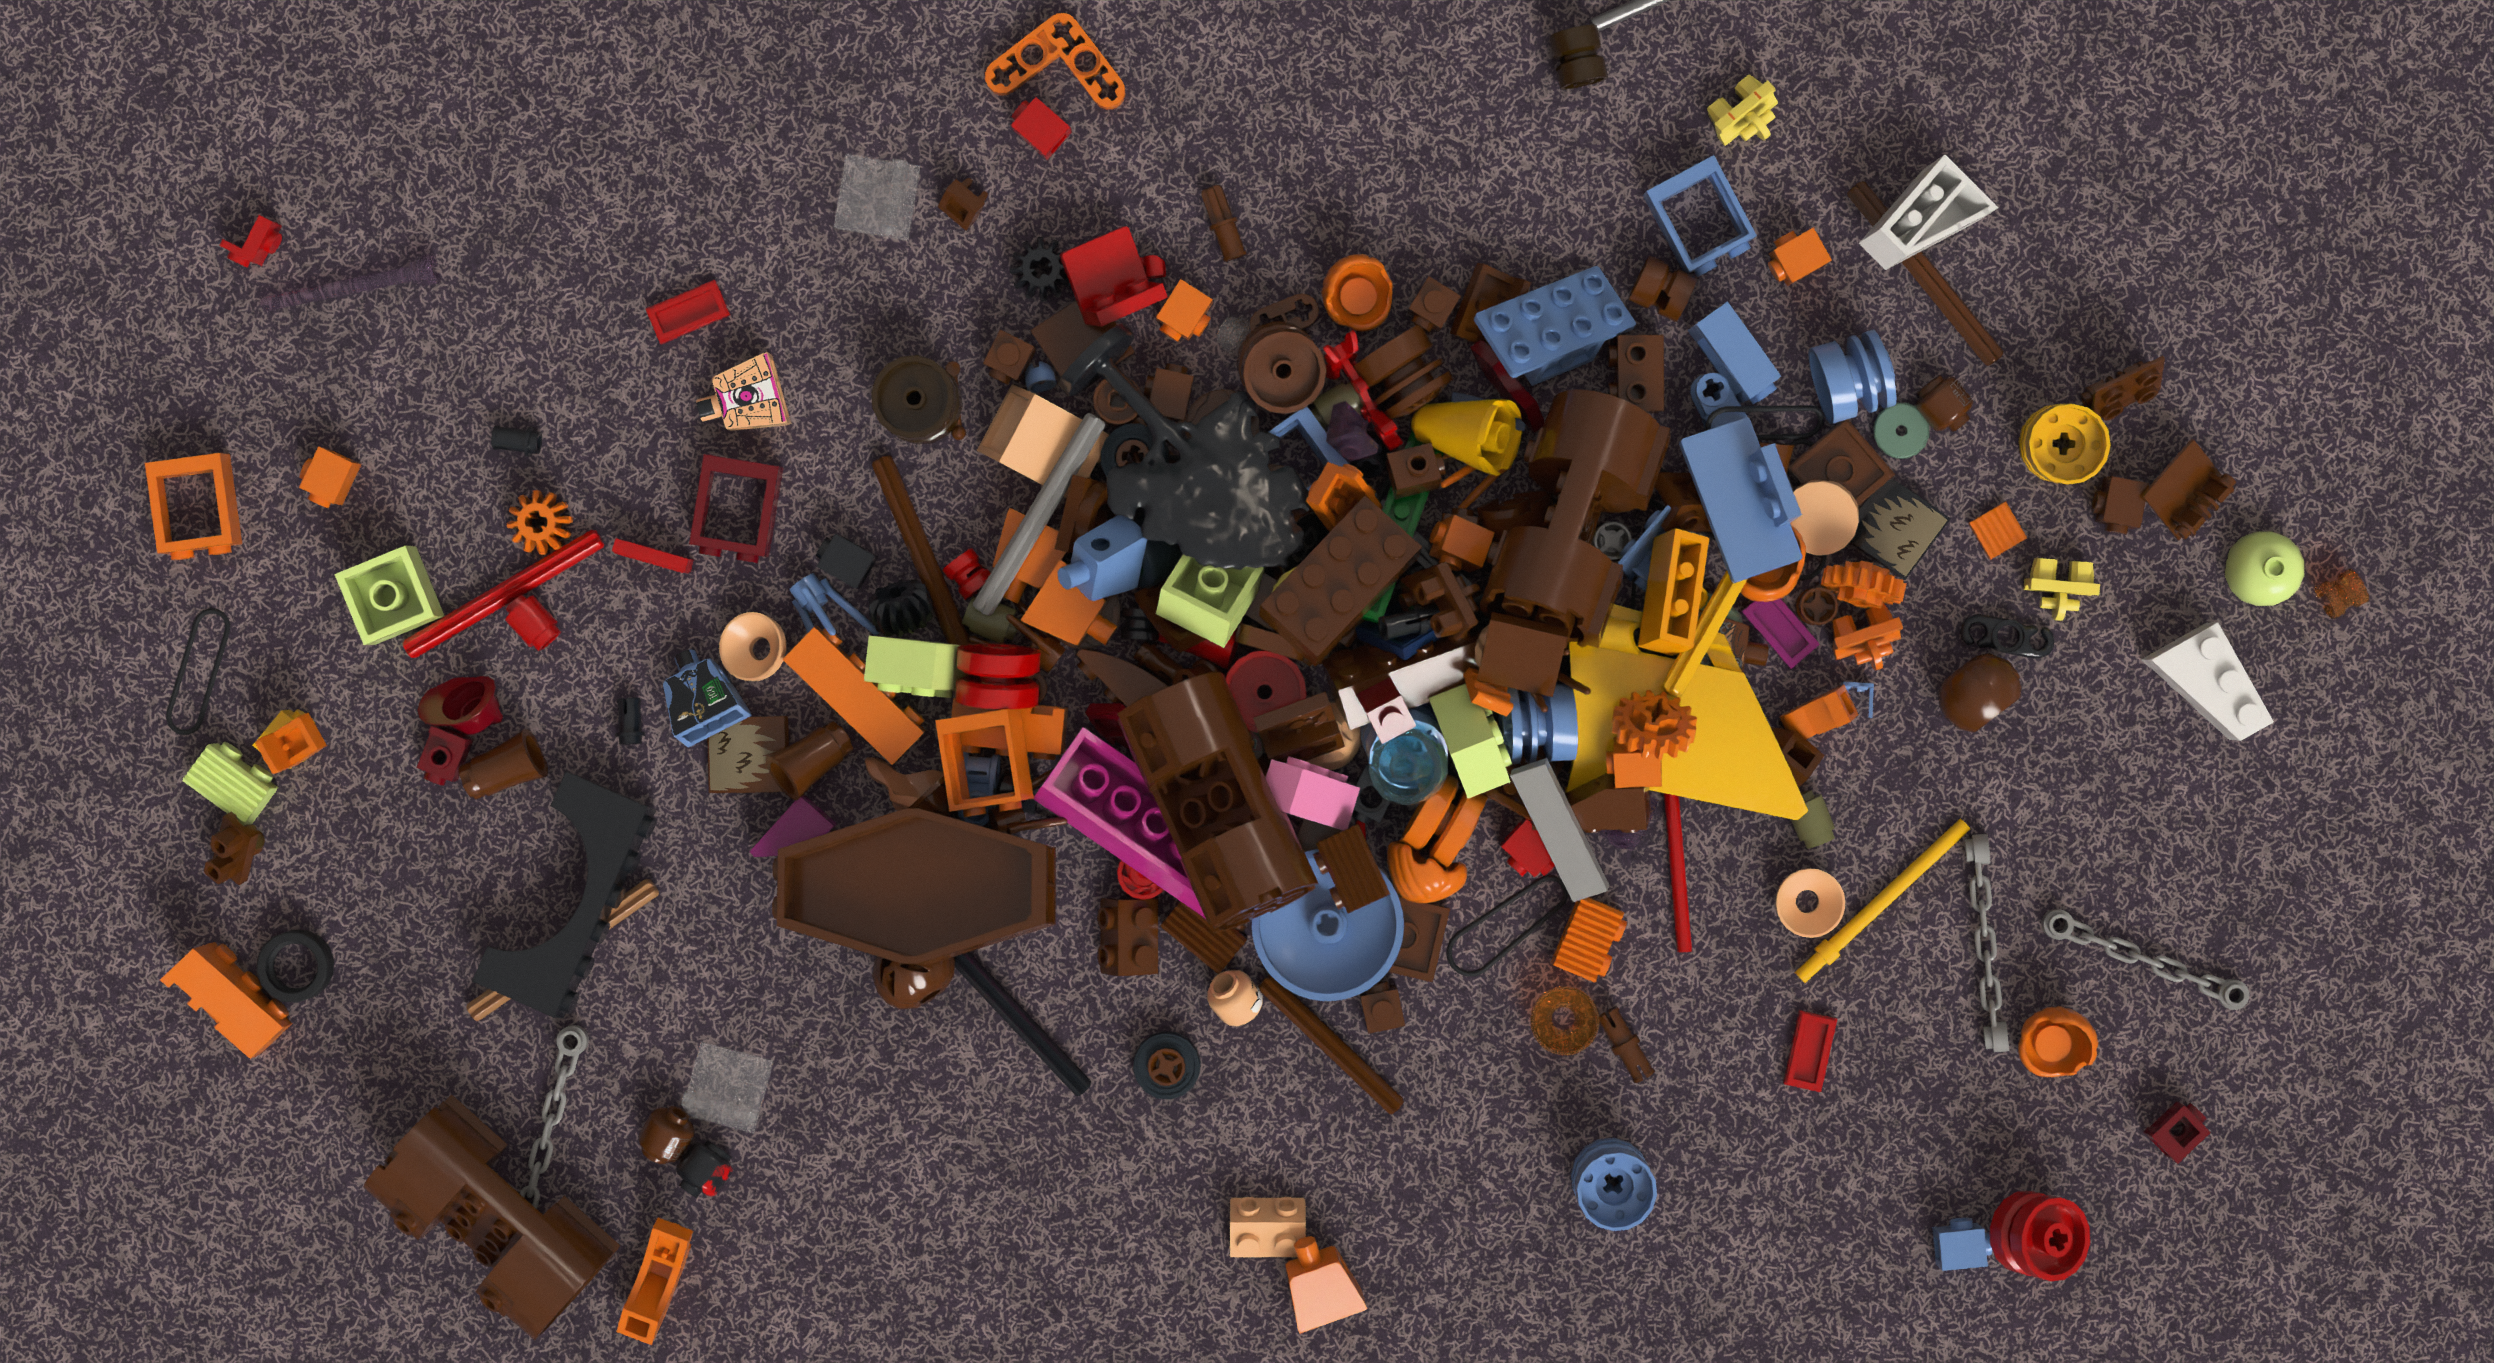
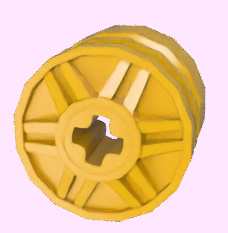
[2018,404,2111,485]

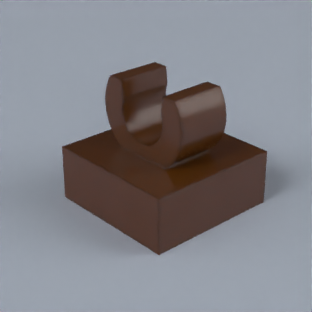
[938,178,988,231]

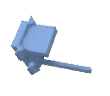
[1841,682,1874,718]

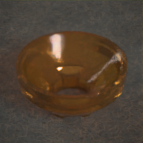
[1530,986,1600,1056]

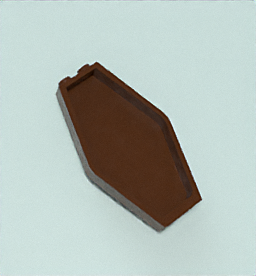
[772,808,1056,965]

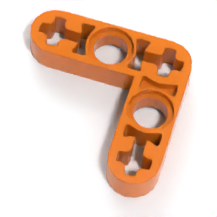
[985,13,1126,110]

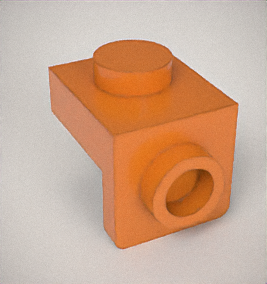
[255,713,327,774]

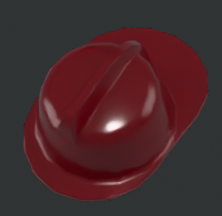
[417,676,503,735]

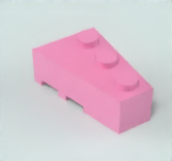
[1266,756,1360,831]

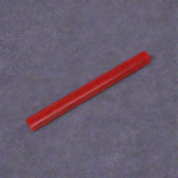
[402,530,604,658]

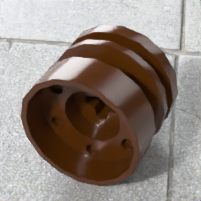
[1353,324,1455,420]

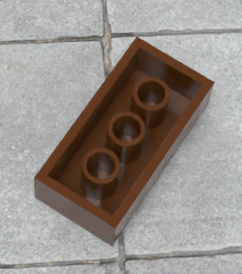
[1259,496,1422,667]
[1321,626,1480,730]

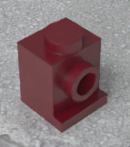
[416,725,474,786]
[2143,1101,2211,1164]

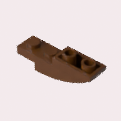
[1076,649,1170,707]

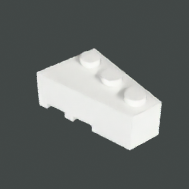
[1859,155,1998,270]
[2141,622,2274,741]

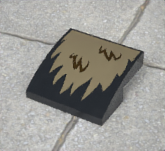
[1849,478,1950,580]

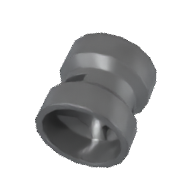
[1591,522,1632,560]

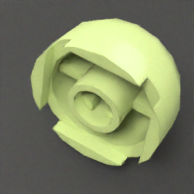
[2225,531,2304,606]

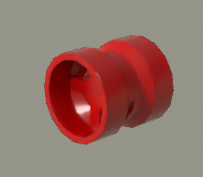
[942,548,991,600]

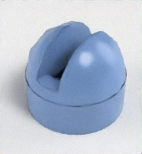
[1025,361,1057,393]

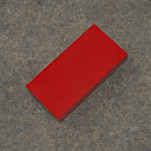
[645,280,731,345]
[612,538,694,574]
[1783,1010,1837,1092]

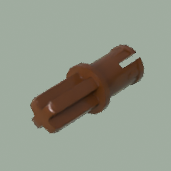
[1201,185,1247,262]

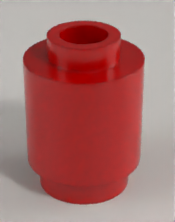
[505,595,561,652]

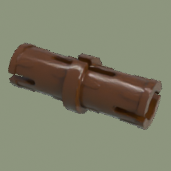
[1596,1006,1655,1083]

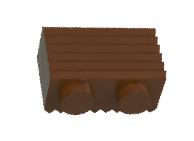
[1313,824,1391,914]
[1160,901,1248,975]

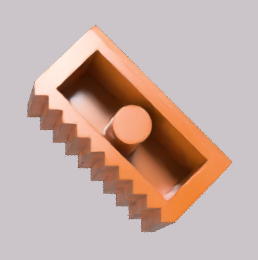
[1551,897,1627,983]

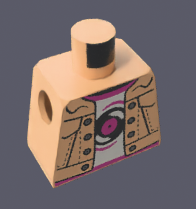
[696,352,792,431]

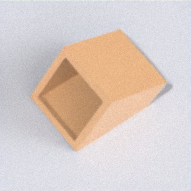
[977,384,1109,498]

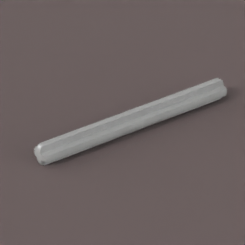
[973,413,1105,616]

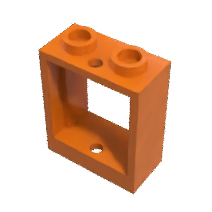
[145,453,242,560]
[935,709,1034,817]

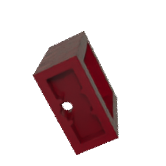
[689,454,783,563]

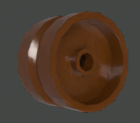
[1236,321,1326,414]

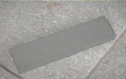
[1510,758,1609,902]

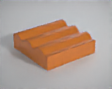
[1968,501,2027,560]
[1463,667,1514,717]

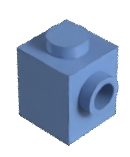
[1932,1218,1992,1271]

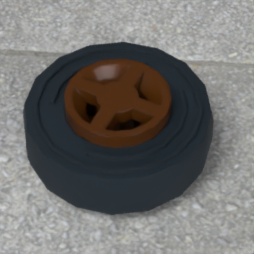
[1133,1031,1201,1100]

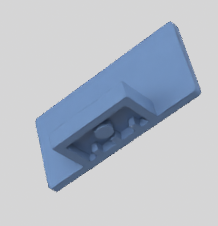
[1474,266,1636,386]
[1679,417,1803,583]

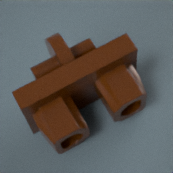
[1413,562,1482,640]
[204,811,265,885]

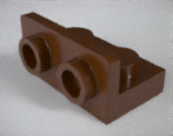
[1655,472,1712,532]

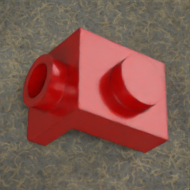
[219,215,282,268]

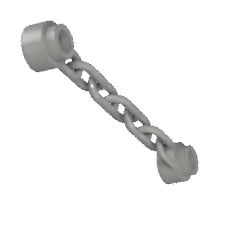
[1965,833,2009,1053]
[2041,909,2249,1010]
[520,1025,589,1209]

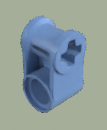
[1690,373,1747,429]
[958,752,1001,826]

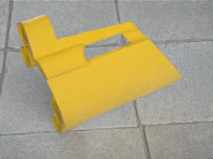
[1564,604,1808,820]

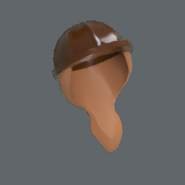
[865,757,955,817]

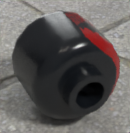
[676,1140,733,1198]

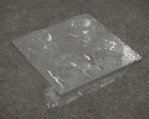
[834,153,921,241]
[681,1041,774,1134]

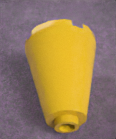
[1411,399,1522,476]

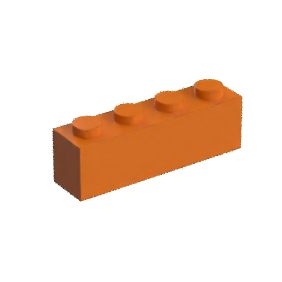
[782,625,926,765]

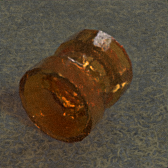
[2315,569,2369,619]

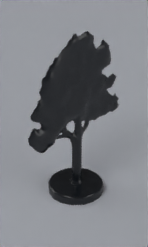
[1058,323,1311,570]

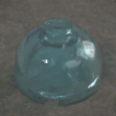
[1369,728,1448,805]

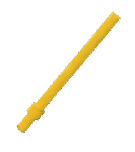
[1794,818,1970,983]

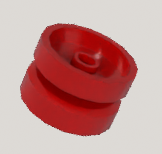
[955,643,1041,709]
[1225,650,1307,733]
[1990,1191,2090,1281]

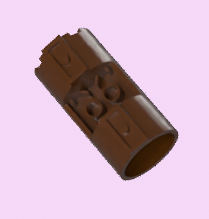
[1480,389,1670,648]
[1117,672,1319,933]
[363,1094,620,1341]

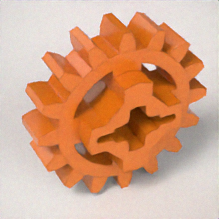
[1821,561,1906,608]
[1611,690,1697,760]

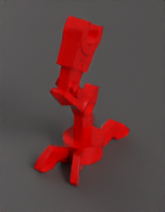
[1323,330,1403,451]

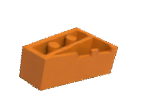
[951,698,1068,760]
[160,942,292,1059]

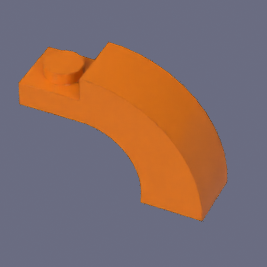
[616,1217,693,1345]

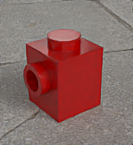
[1011,97,1072,161]
[1499,817,1555,877]

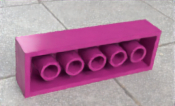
[1034,727,1206,919]

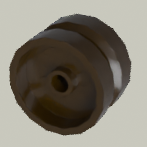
[871,355,962,445]

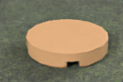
[1790,479,1859,556]

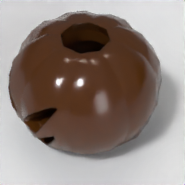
[1938,653,2022,733]
[872,956,955,1010]

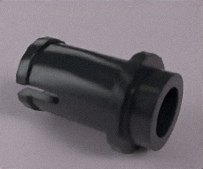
[491,425,542,457]
[615,698,646,745]

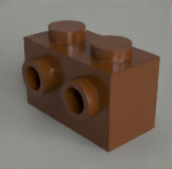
[1607,335,1664,413]

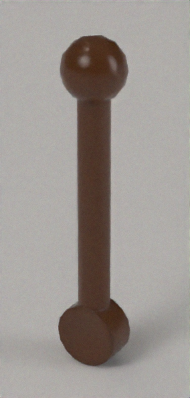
[945,361,966,440]

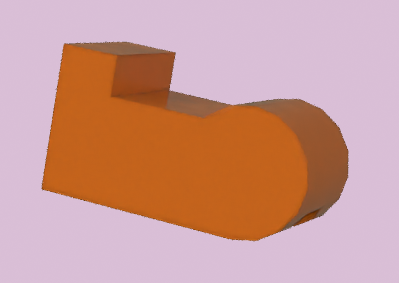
[1779,684,1859,739]

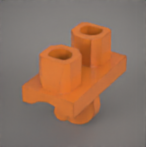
[1832,603,1903,671]

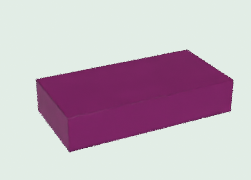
[1741,598,1820,669]

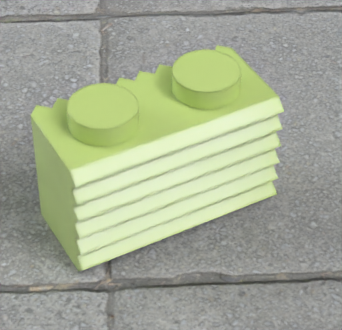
[182,742,279,826]

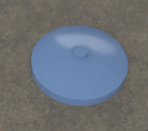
[1252,849,1404,1001]

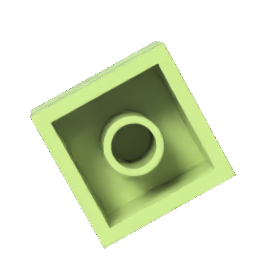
[335,546,444,645]
[1156,554,1264,648]
[864,636,969,698]
[1429,683,1512,798]

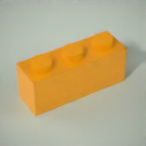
[1638,528,1709,656]

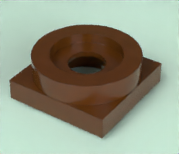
[1055,475,1117,553]

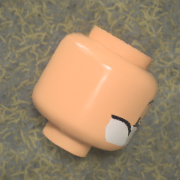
[1207,970,1263,1026]

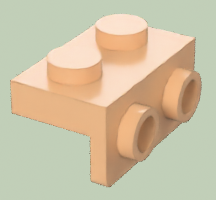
[1230,1197,1306,1257]

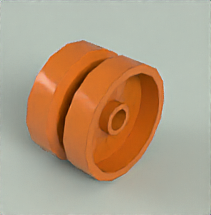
[1400,771,1488,868]

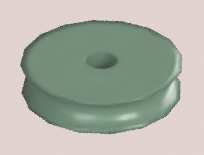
[1874,403,1929,459]

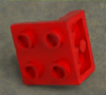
[1060,226,1168,327]

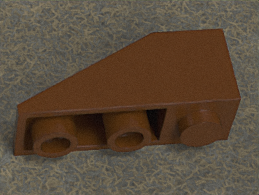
[1532,773,1651,833]

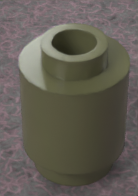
[1310,382,1363,433]
[962,596,1021,644]
[1791,790,1835,849]

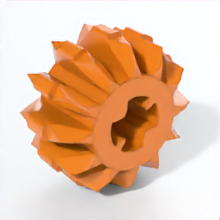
[507,490,573,555]

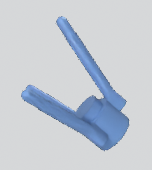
[789,573,879,636]

